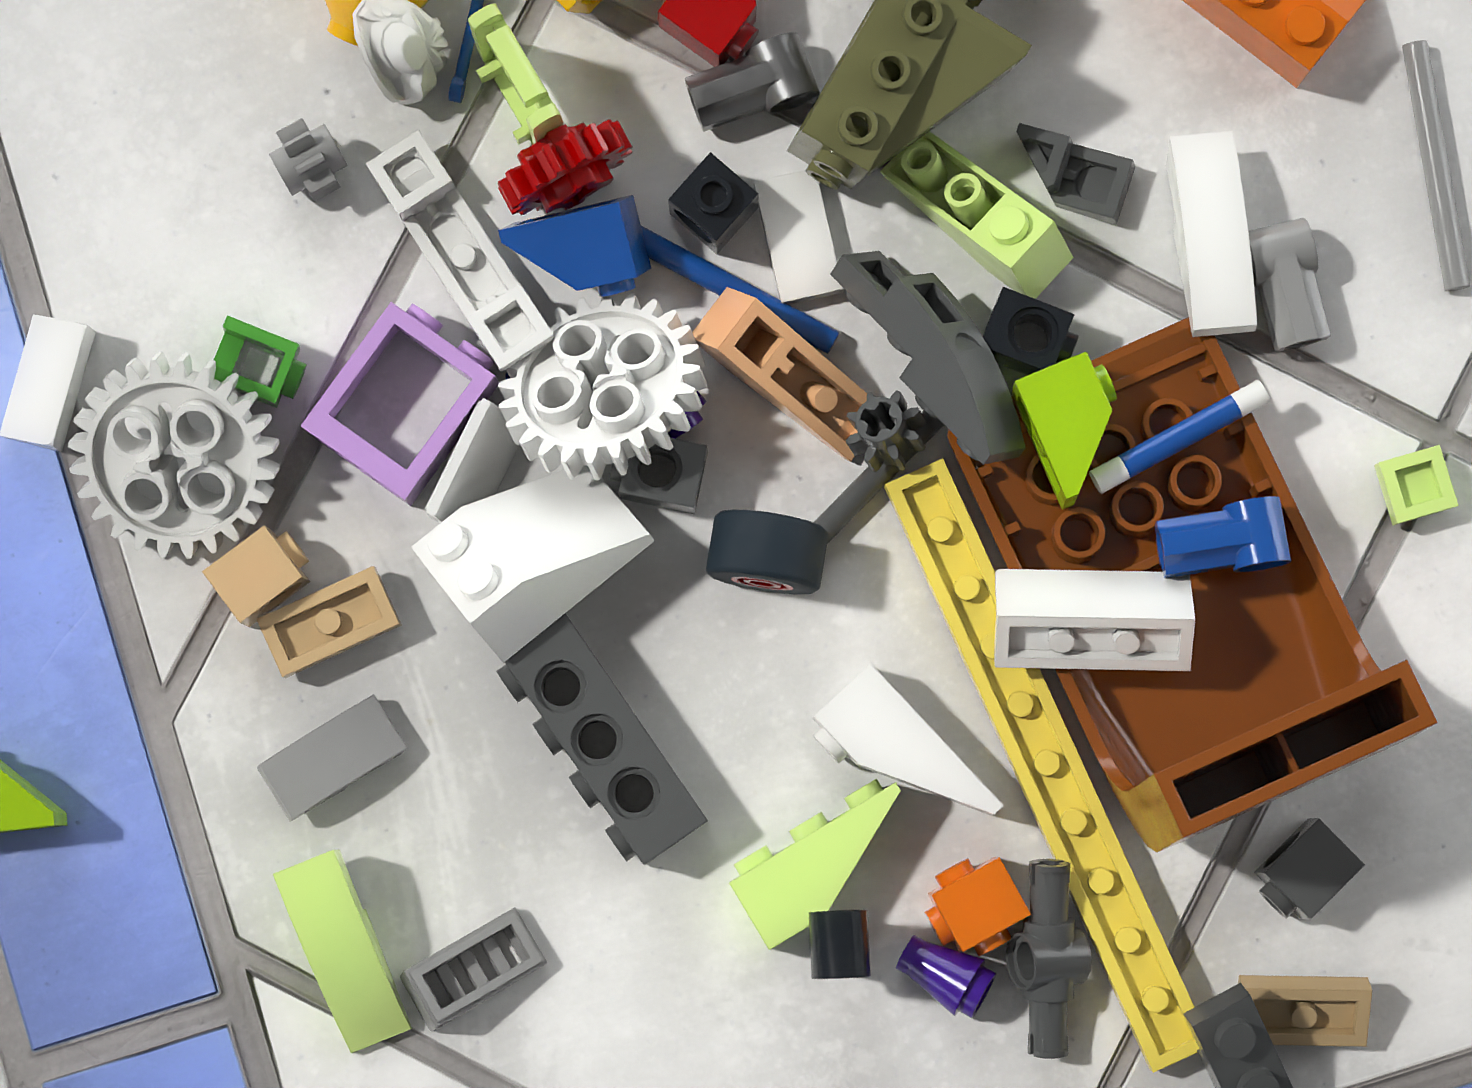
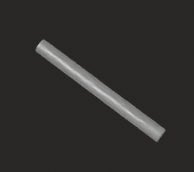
[1402,40,1470,291]

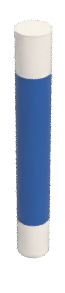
[1089,380,1270,494]

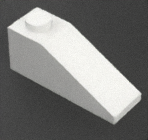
[813,664,1004,815]

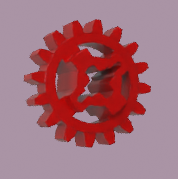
[497,119,633,215]

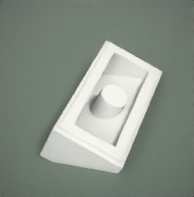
[0,314,96,452]
[425,398,520,523]

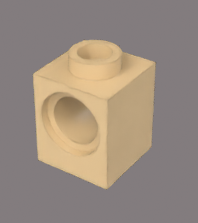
[202,526,310,627]

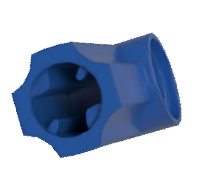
[1155,496,1291,578]

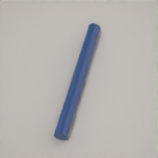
[641,226,840,354]

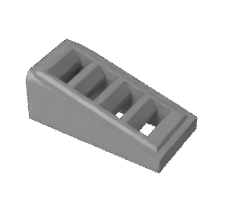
[400,907,547,1032]

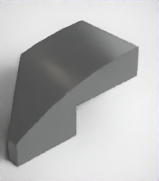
[1016,123,1136,225]

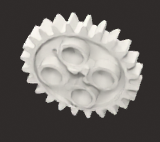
[498,293,707,480]
[68,352,280,559]

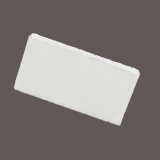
[753,170,843,305]

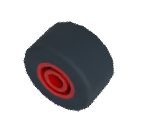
[706,509,828,595]

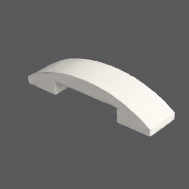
[366,130,555,372]

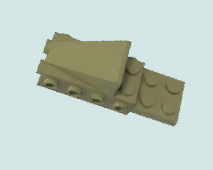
[787,0,1032,190]

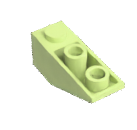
[880,131,1074,299]
[729,778,901,950]

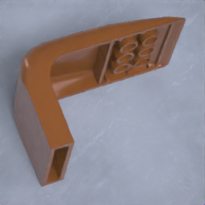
[947,317,1438,853]

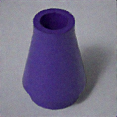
[896,935,997,1018]

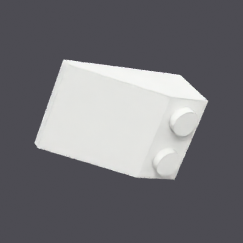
[411,465,655,663]

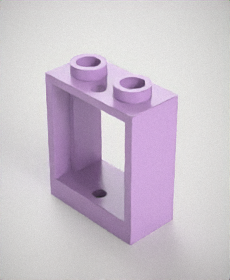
[301,302,499,506]

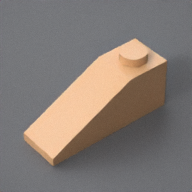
[692,287,867,462]

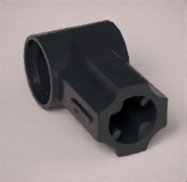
[809,910,871,979]

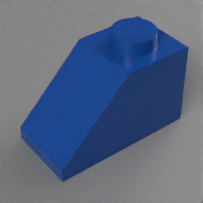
[498,195,651,297]

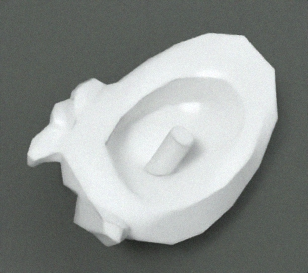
[352,0,448,105]

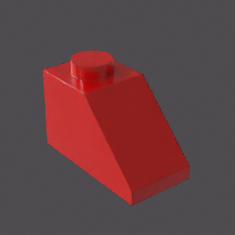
[658,0,759,67]

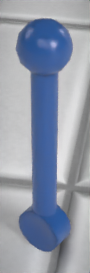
[448,0,484,103]

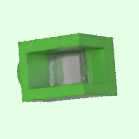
[214,315,307,408]

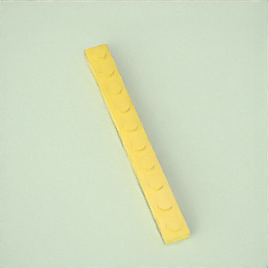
[884,458,1199,1073]

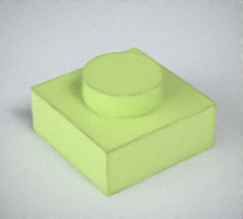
[1374,445,1459,526]

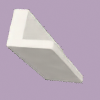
[994,569,1195,671]

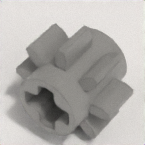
[269,118,348,202]

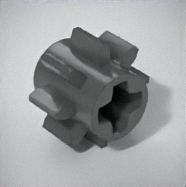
[845,390,926,473]

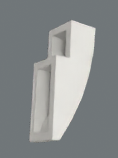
[1166,131,1257,337]

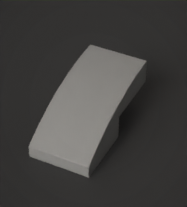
[257,694,407,822]

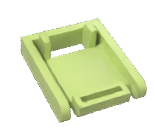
[468,3,563,145]

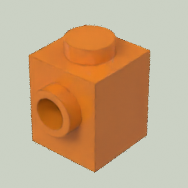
[925,857,1031,956]

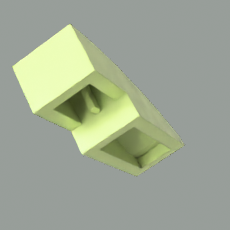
[273,849,412,1053]

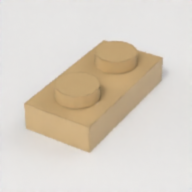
[256,566,402,678]
[1238,975,1372,1047]

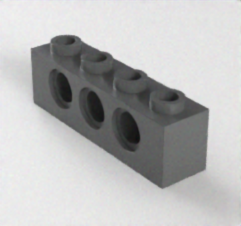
[496,613,708,865]

